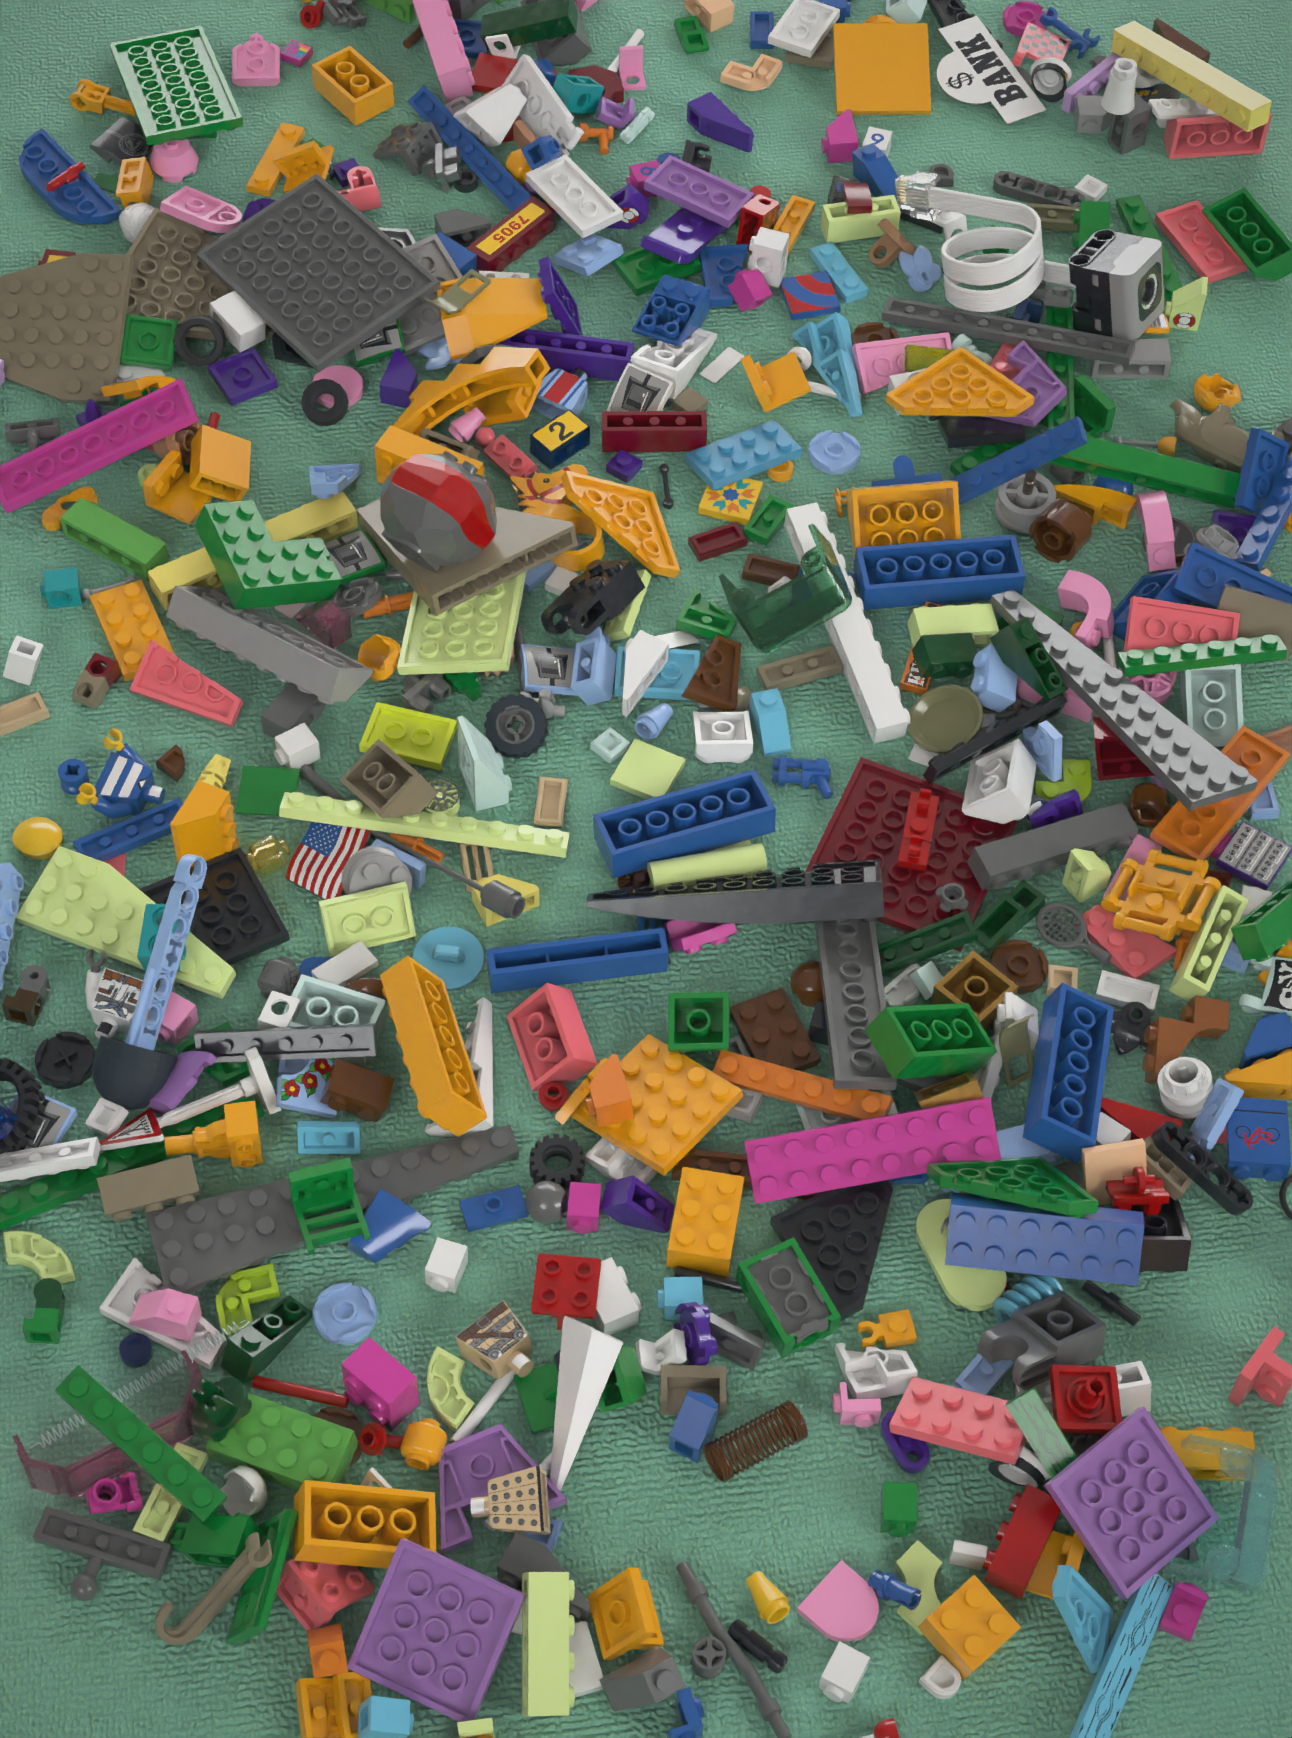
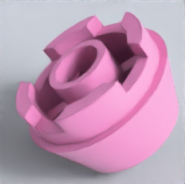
[149,139,198,183]

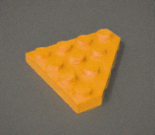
[886,346,1034,417]
[561,470,681,578]

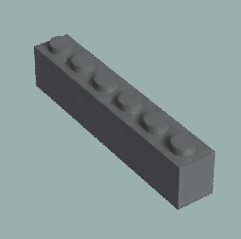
[967,802,1139,891]

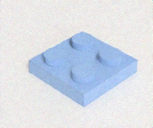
[553,233,624,277]

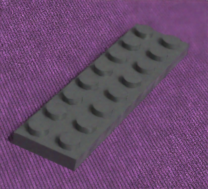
[814,918,897,1090]

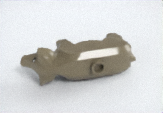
[1169,399,1284,474]

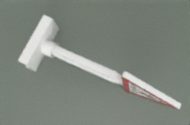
[99,1047,281,1151]

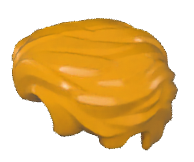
[1193,373,1241,413]
[357,634,401,682]

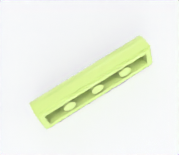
[647,843,767,890]

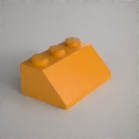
[170,780,239,868]

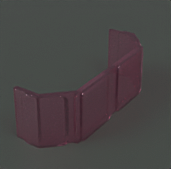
[13,1350,203,1498]

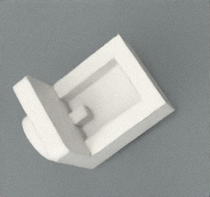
[635,1328,687,1376]

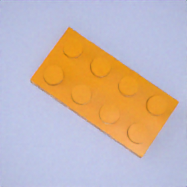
[89,579,175,682]

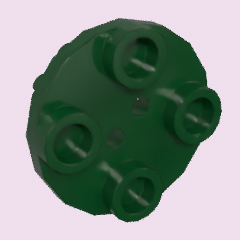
[190,1377,252,1442]

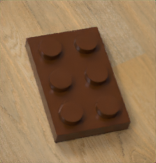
[731,987,821,1071]

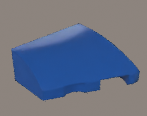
[348,1189,432,1264]

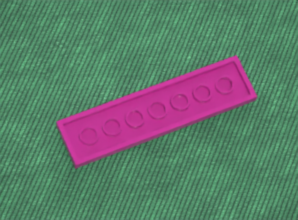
[0,378,199,514]
[744,1097,1001,1204]

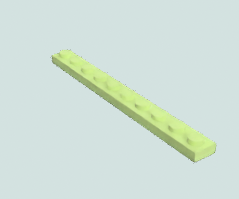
[279,792,569,858]

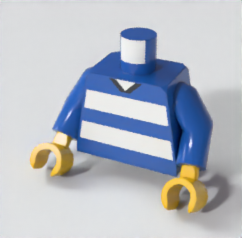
[76,728,166,819]

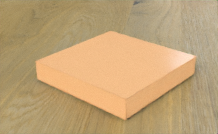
[1081,1138,1147,1205]

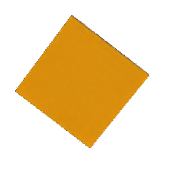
[833,23,931,115]

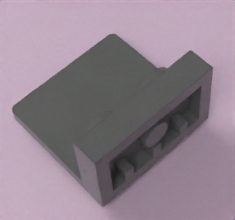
[373,122,445,176]

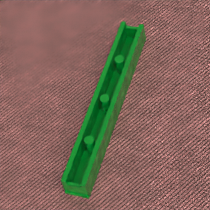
[1045,426,1241,509]

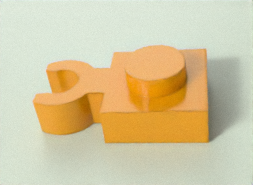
[857,1309,917,1349]

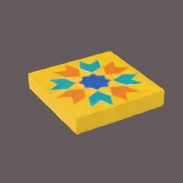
[698,478,763,525]

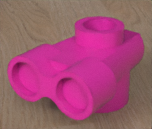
[85,1472,143,1514]

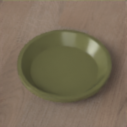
[908,685,983,754]

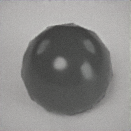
[525,1180,567,1224]

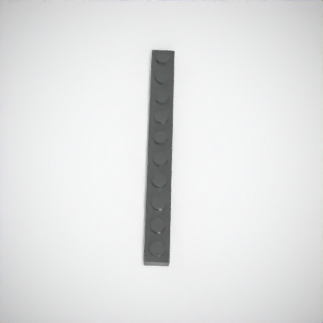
[882,297,1136,366]

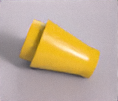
[746,1571,790,1624]

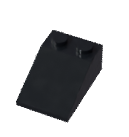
[1131,1197,1191,1273]

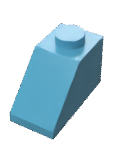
[749,688,791,757]

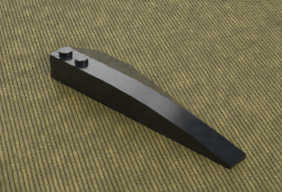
[586,859,885,924]

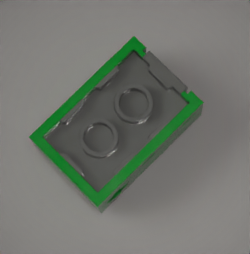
[735,1237,841,1358]

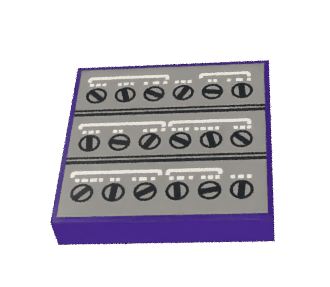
[1215,821,1292,891]

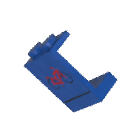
[1224,1097,1291,1181]

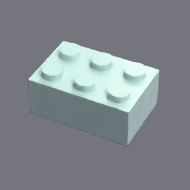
[283,974,388,1068]

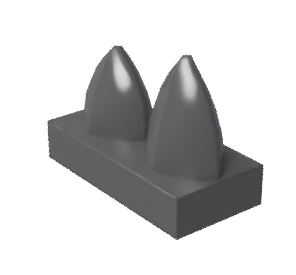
[709,1311,766,1371]

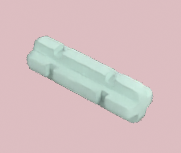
[620,107,655,144]

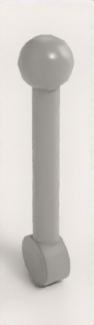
[81,576,137,599]

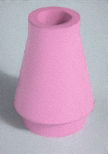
[448,407,486,443]

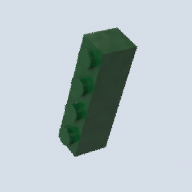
[480,0,578,52]

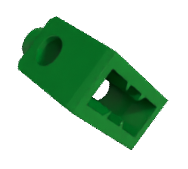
[598,1345,646,1413]

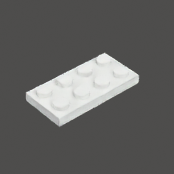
[526,155,623,238]

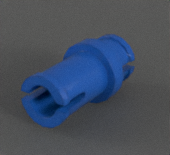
[868,1570,922,1610]

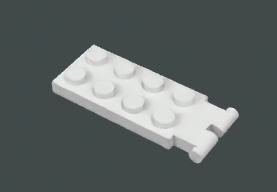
[502,54,584,156]

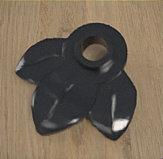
[1111,1002,1151,1056]

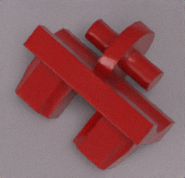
[1105,1166,1170,1215]

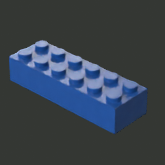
[853,535,1026,610]
[593,769,776,878]
[1023,983,1114,1163]
[945,1192,1144,1285]

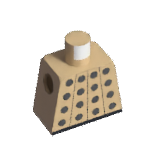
[471,1466,551,1535]

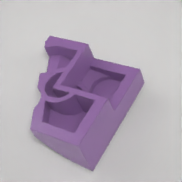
[149,1051,217,1116]

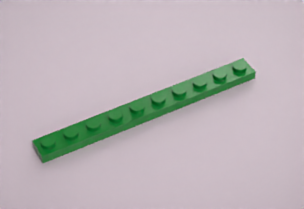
[0,1095,264,1231]

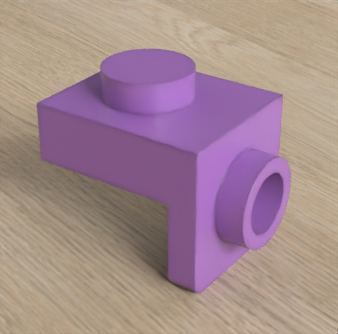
[597,97,636,130]

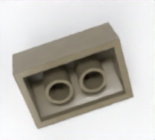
[339,739,438,819]
[97,1155,200,1222]

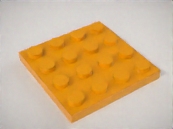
[571,1034,743,1176]

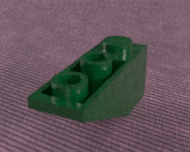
[989,617,1068,701]
[220,1295,313,1384]

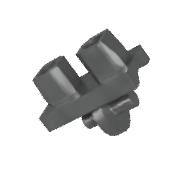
[422,143,461,192]
[401,674,451,714]

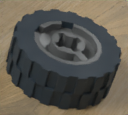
[484,694,549,759]

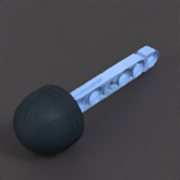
[92,854,207,1110]

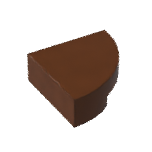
[156,745,185,782]

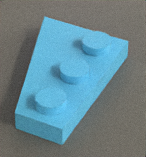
[1052,1565,1114,1674]

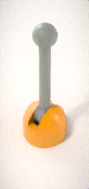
[1113,436,1177,457]

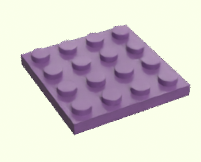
[1044,1407,1220,1599]
[348,1538,527,1722]

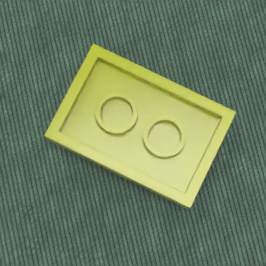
[359,702,457,770]

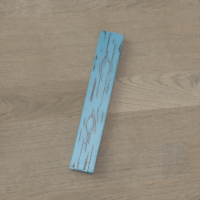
[1069,1574,1174,1738]

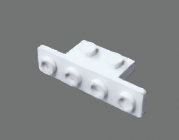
[1147,98,1220,128]

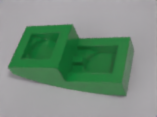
[674,16,709,54]

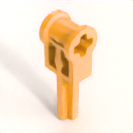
[69,79,136,116]

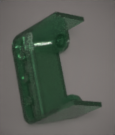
[719,523,852,653]

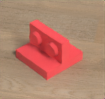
[1227,1326,1292,1407]

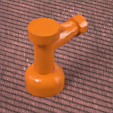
[579,122,613,155]

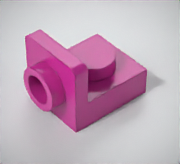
[1158,1581,1209,1642]

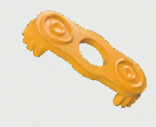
[42,486,99,531]

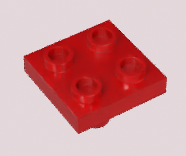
[1049,1365,1122,1434]

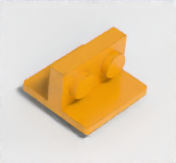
[273,140,334,194]

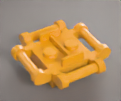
[1101,848,1221,942]

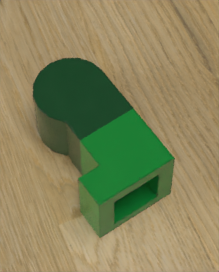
[22,1278,65,1344]

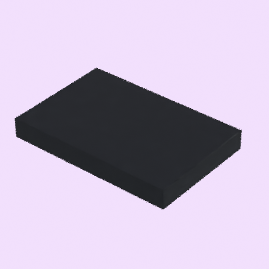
[938,416,1025,448]

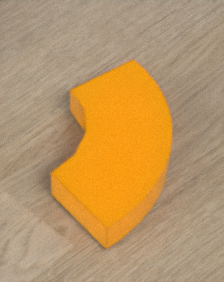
[555,1057,608,1125]

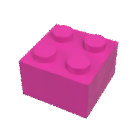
[341,1337,419,1431]

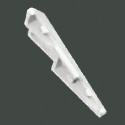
[425,997,493,1138]
[550,1316,623,1491]

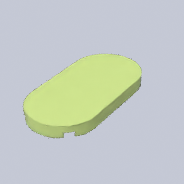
[916,1199,1007,1311]

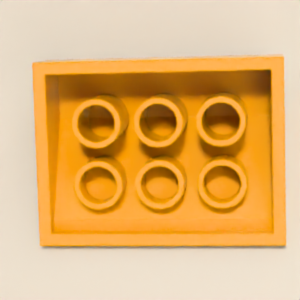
[846,480,961,559]

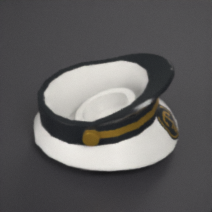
[1030,57,1072,102]
[988,1447,1050,1489]

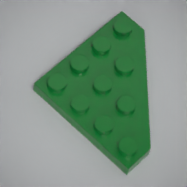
[927,1156,1098,1218]

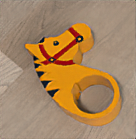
[510,464,605,572]

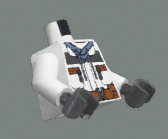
[85,949,175,1039]

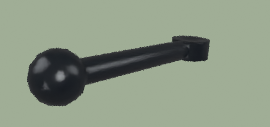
[659,464,674,509]

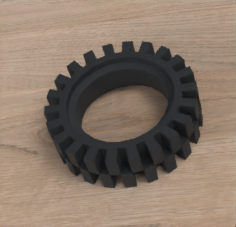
[0,1058,45,1154]

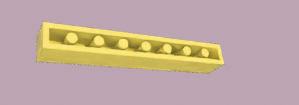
[1111,21,1272,132]
[148,491,358,610]

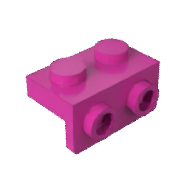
[665,920,737,954]

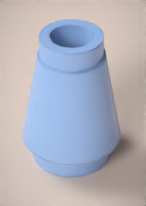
[635,703,673,740]

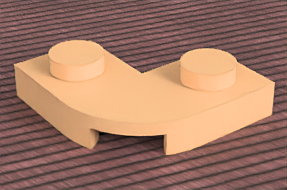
[720,54,783,91]

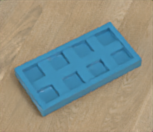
[685,420,802,490]

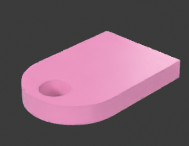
[160,186,242,233]

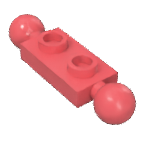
[475,427,539,479]

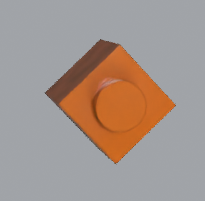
[307,1623,348,1679]

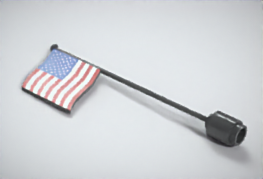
[286,821,525,919]

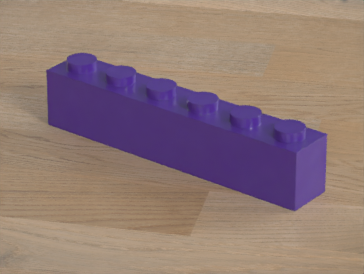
[496,329,634,381]

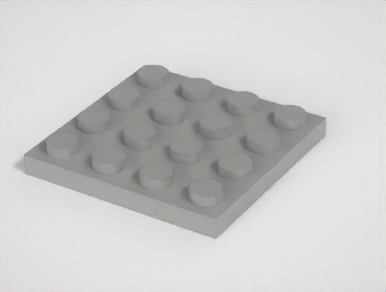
[398,234,463,356]

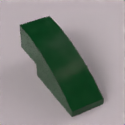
[973,879,1046,951]

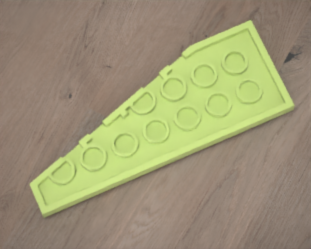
[15,846,236,999]

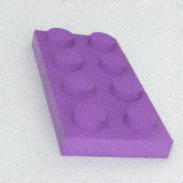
[644,155,754,228]

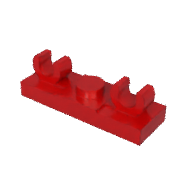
[897,788,939,871]

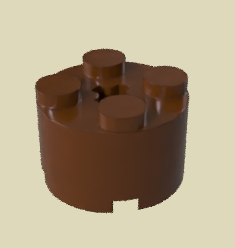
[1029,498,1093,563]

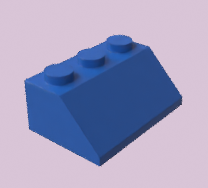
[1113,569,1192,641]

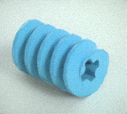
[993,1274,1064,1323]

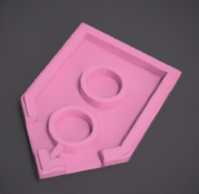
[232,32,280,87]

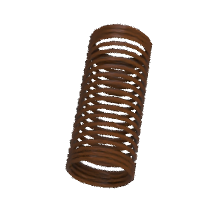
[704,1400,808,1483]

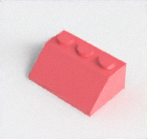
[506,983,598,1091]

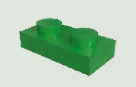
[744,495,793,546]

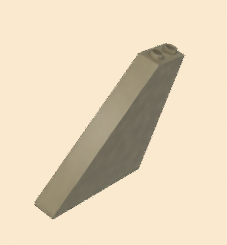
[357,498,578,616]

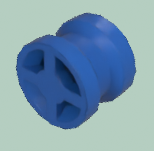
[58,759,89,795]

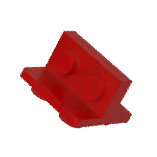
[531,1253,601,1330]

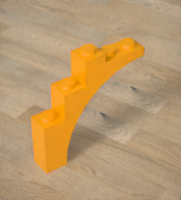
[393,347,551,437]

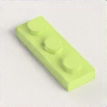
[603,569,651,642]
[133,1442,208,1543]

